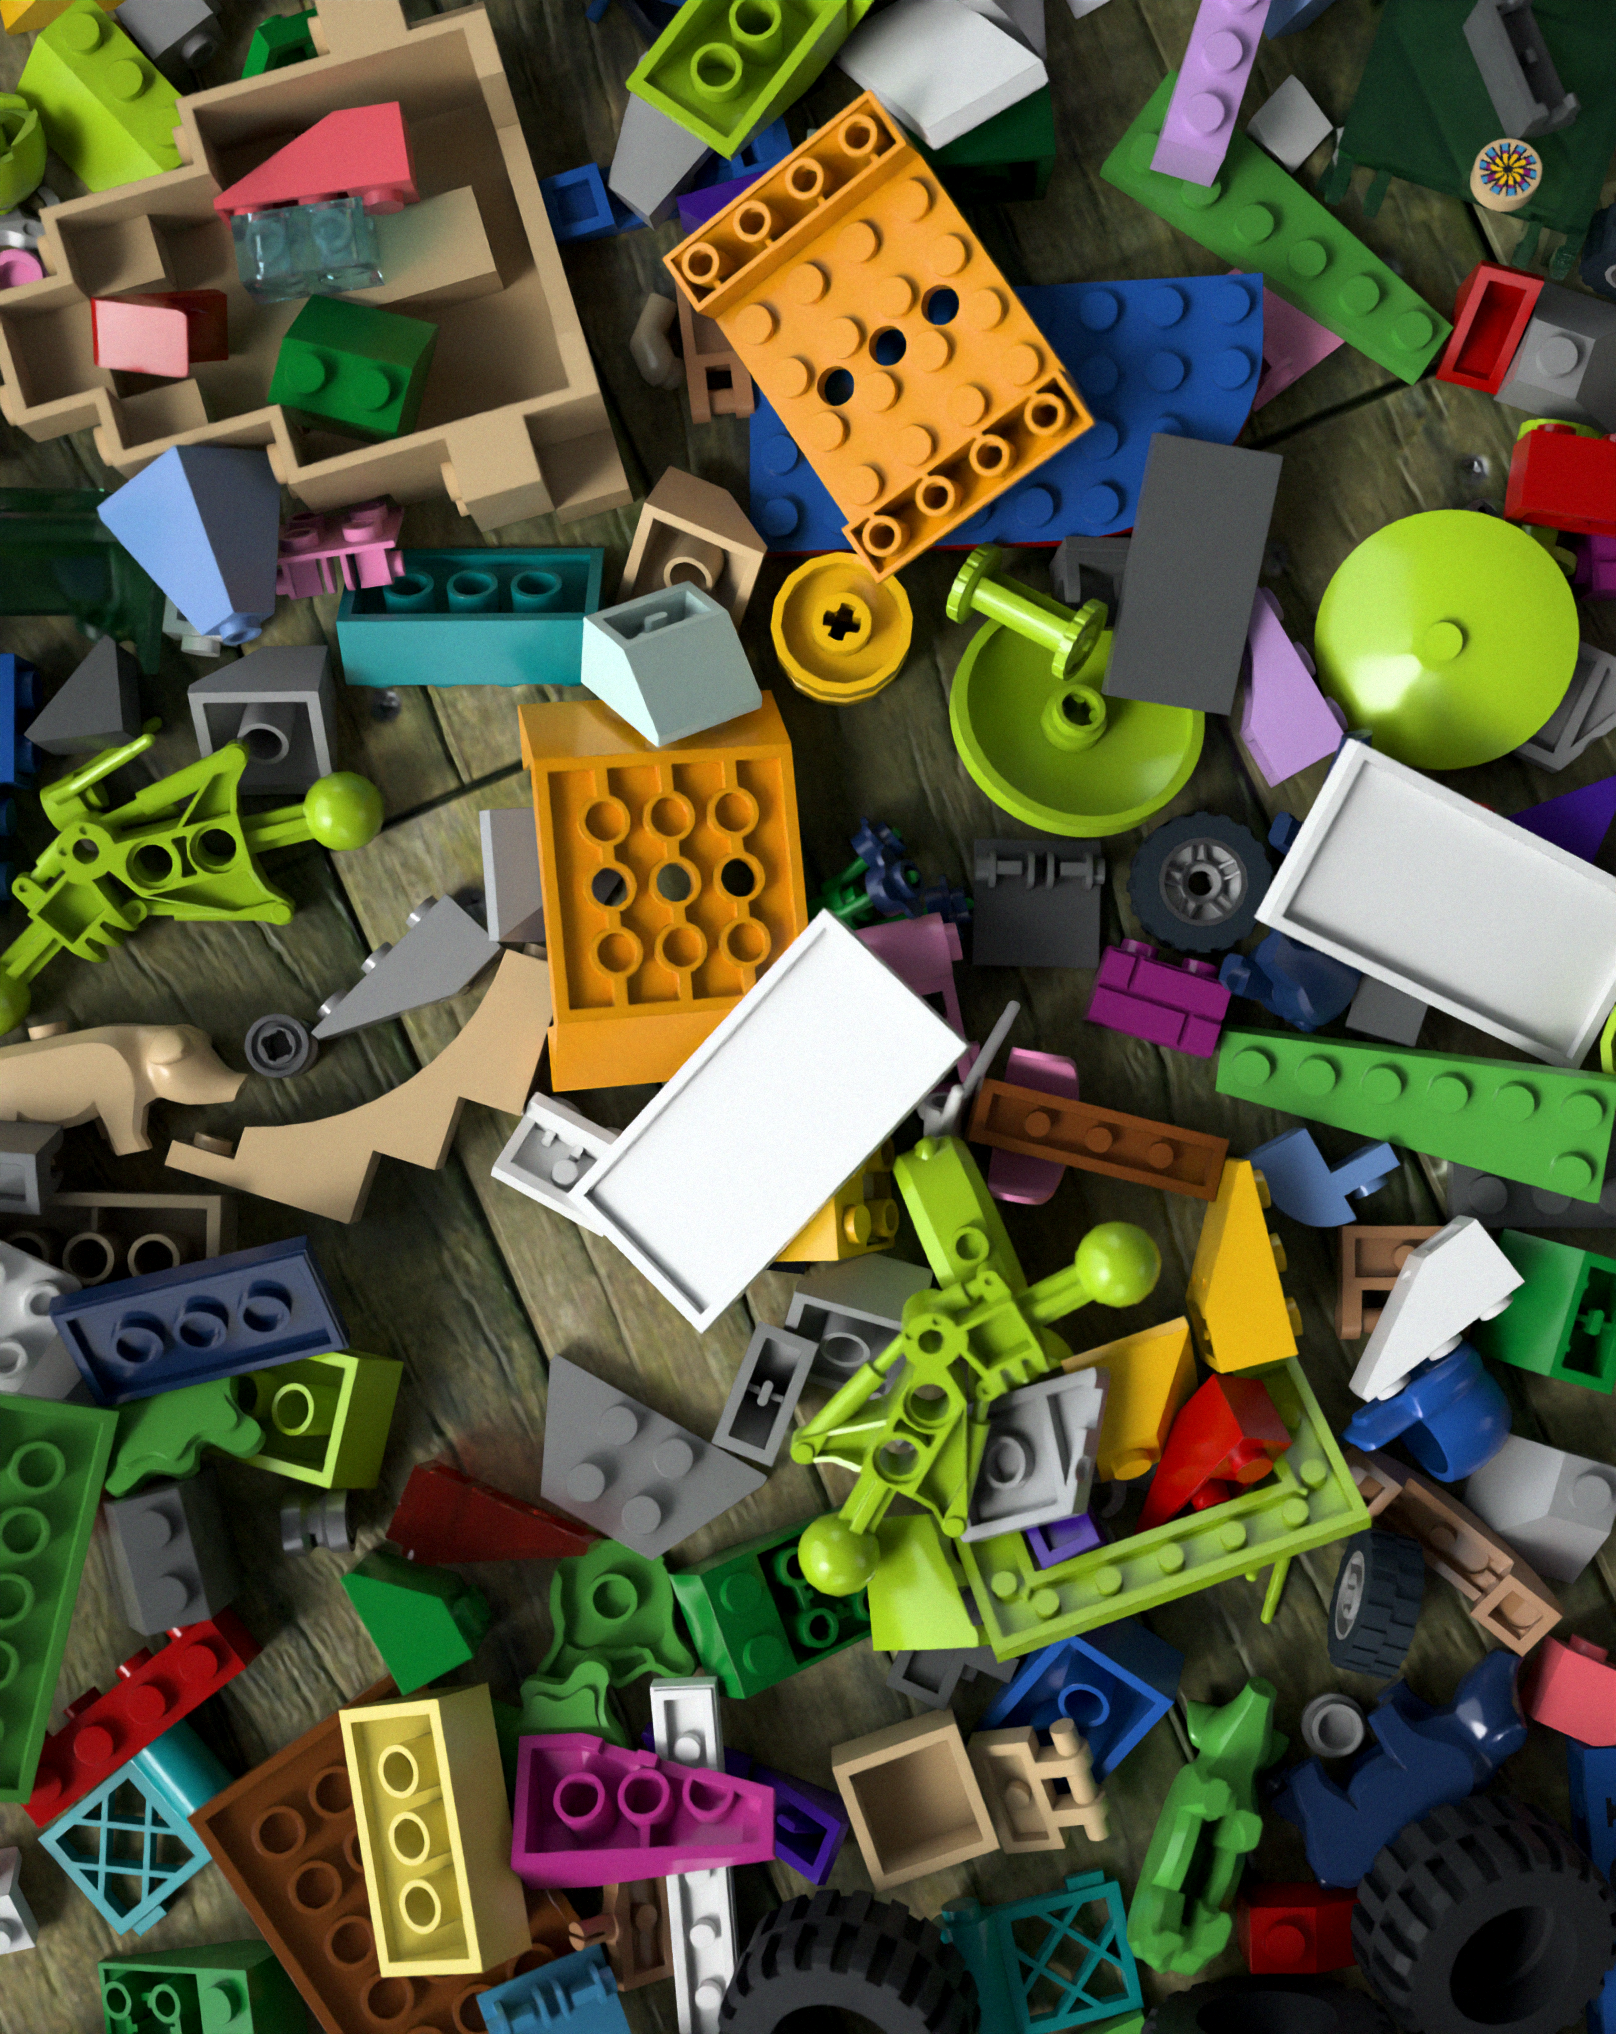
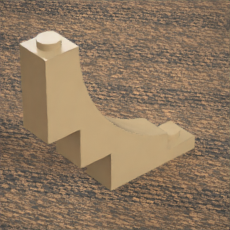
[164,942,554,1224]

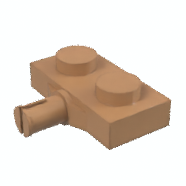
[569,1876,674,1992]

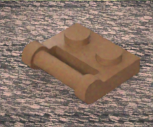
[1335,1224,1471,1340]

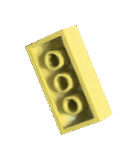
[339,1682,532,1977]

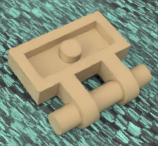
[966,1718,1112,1854]

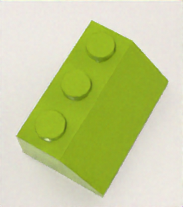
[14,0,185,193]

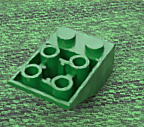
[669,1503,872,1699]
[97,1939,308,2034]

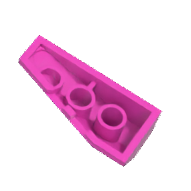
[511,1733,776,1890]

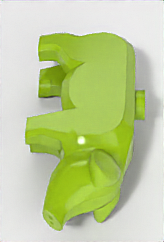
[892,1134,1074,1401]

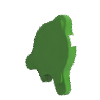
[103,1375,266,1498]
[537,1525,698,1689]
[491,1655,629,1798]

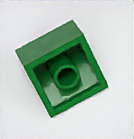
[267,294,440,445]
[339,1548,491,1696]

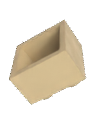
[831,1704,1000,1893]

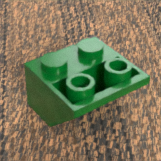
[1468,1227,1616,1395]

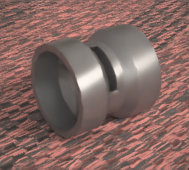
[245,1013,321,1078]
[280,1489,358,1558]

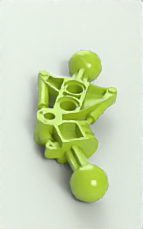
[0,739,385,1036]
[790,1221,1161,1597]

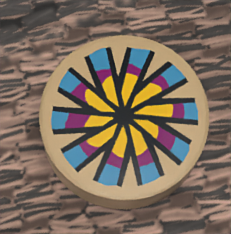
[1470,139,1542,212]

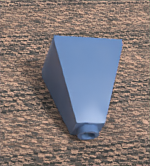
[97,445,281,645]

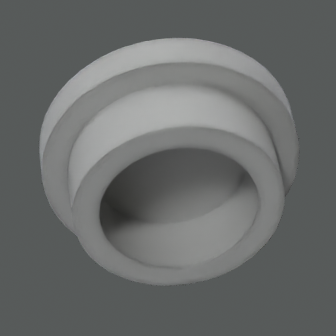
[1300,1691,1366,1758]

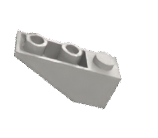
[311,893,508,1040]

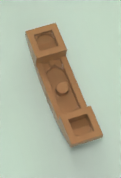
[1342,1444,1565,1657]

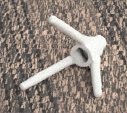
[916,1000,1020,1139]

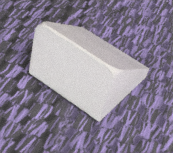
[1244,74,1333,177]

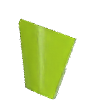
[867,1513,991,1651]

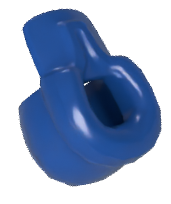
[1338,1339,1512,1482]

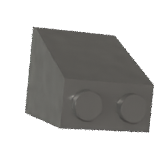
[95,1464,247,1636]

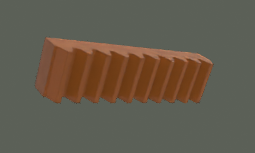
[964,1077,1230,1202]

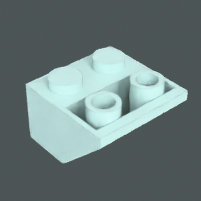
[581,580,762,747]

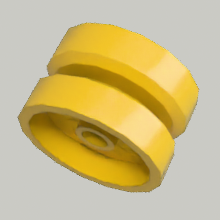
[771,552,913,707]

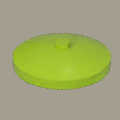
[1314,509,1579,770]
[949,593,1205,837]

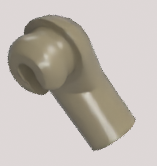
[630,293,686,390]

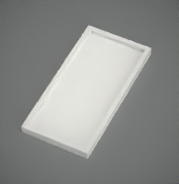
[1254,738,1616,1070]
[566,908,973,1334]

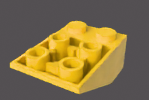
[1185,1157,1303,1373]

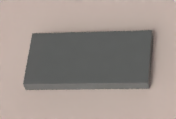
[1101,433,1283,716]

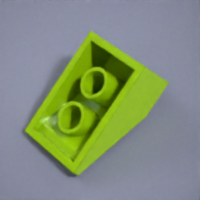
[625,0,848,161]
[203,1348,404,1489]

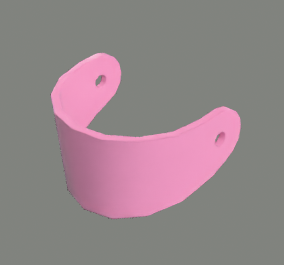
[987,1047,1079,1205]

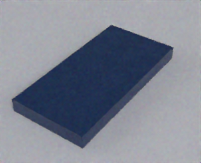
[48,1235,350,1406]

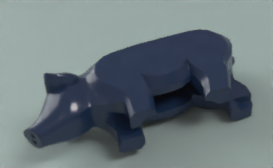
[1219,730,1373,1034]
[1263,1647,1529,1892]

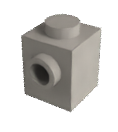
[113,0,227,84]

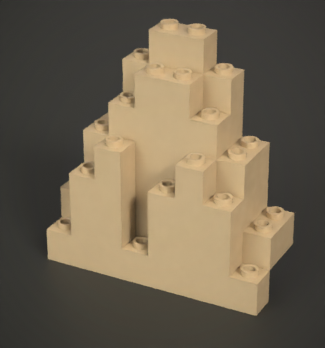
[0,0,634,532]

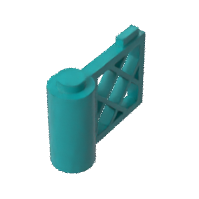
[38,1717,237,1937]
[932,1867,1144,2034]

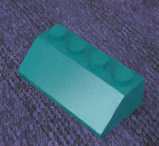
[336,548,605,688]

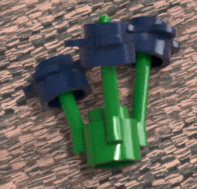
[807,815,974,941]

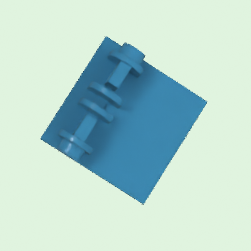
[476,1944,631,2034]

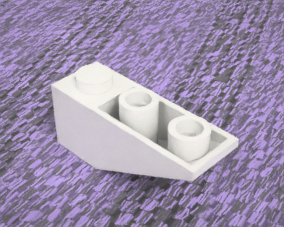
[1349,1215,1525,1402]

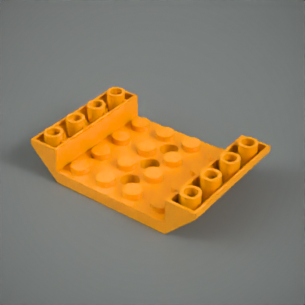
[662,89,1096,584]
[517,690,809,1092]

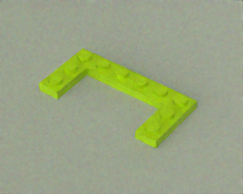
[953,1355,1371,1663]

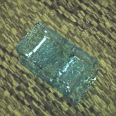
[230,196,385,305]

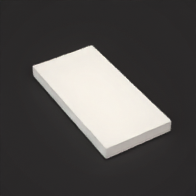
[832,0,1049,150]

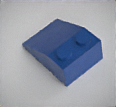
[964,1616,1185,1795]

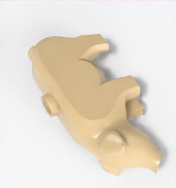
[0,1020,250,1166]

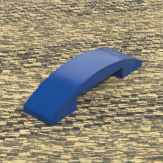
[538,114,793,246]

